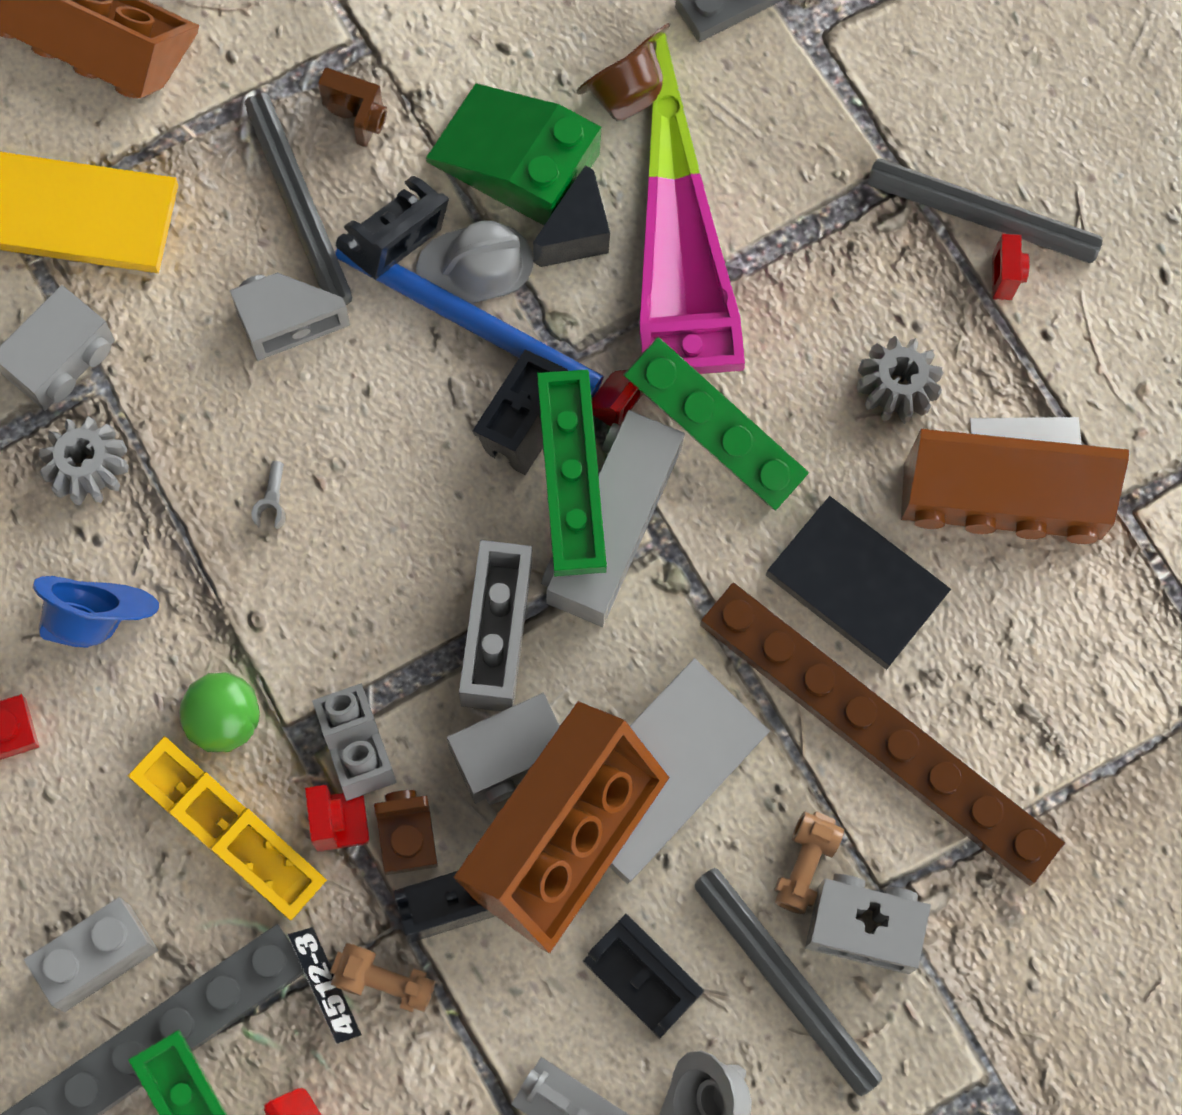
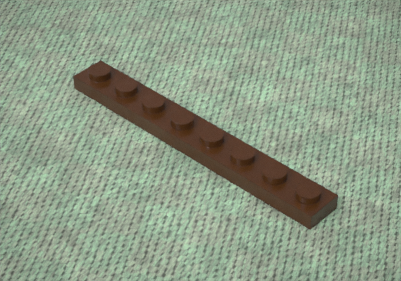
[700,582,1066,886]

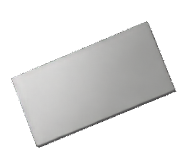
[609,658,770,884]

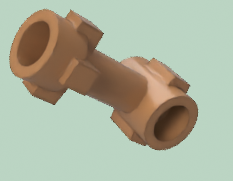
[774,811,844,915]
[330,943,436,1013]

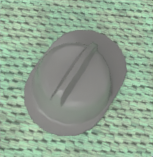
[416,221,533,304]
[659,1050,751,1115]

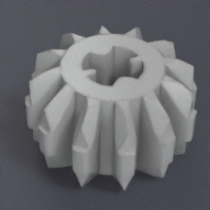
[857,336,943,424]
[39,416,129,505]

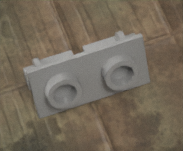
[511,1057,628,1115]

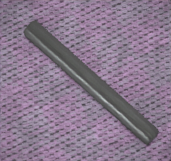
[245,92,352,305]
[868,159,1103,263]
[695,868,882,1096]

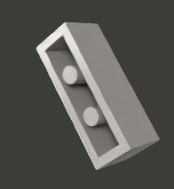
[459,540,532,712]

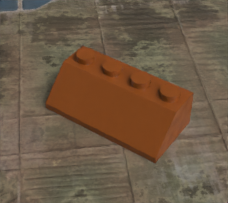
[0,0,200,99]
[901,429,1129,544]
[454,701,670,954]

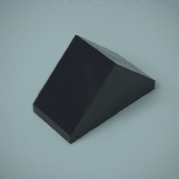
[533,165,610,267]

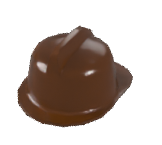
[576,23,671,121]

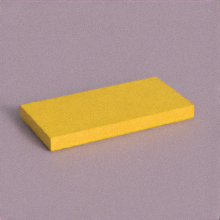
[0,152,178,274]

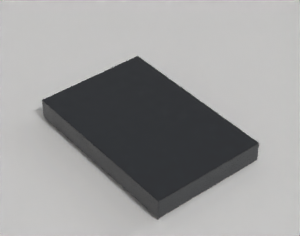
[766,495,951,670]

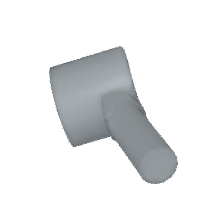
[251,461,286,529]

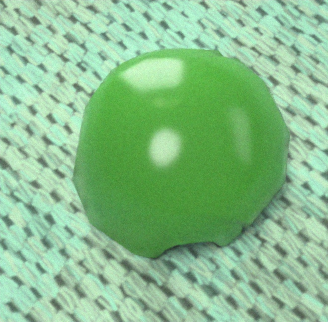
[179,672,260,752]

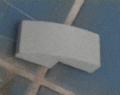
[312,683,397,801]

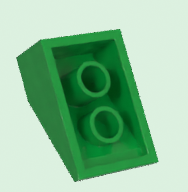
[426,83,602,226]

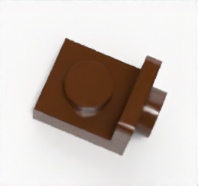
[318,67,387,147]
[374,790,438,875]

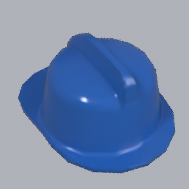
[33,576,159,648]

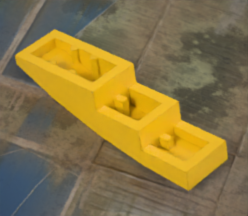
[127,736,327,921]

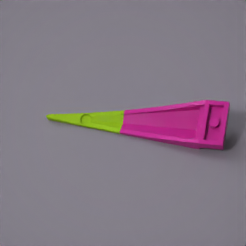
[640,33,745,374]

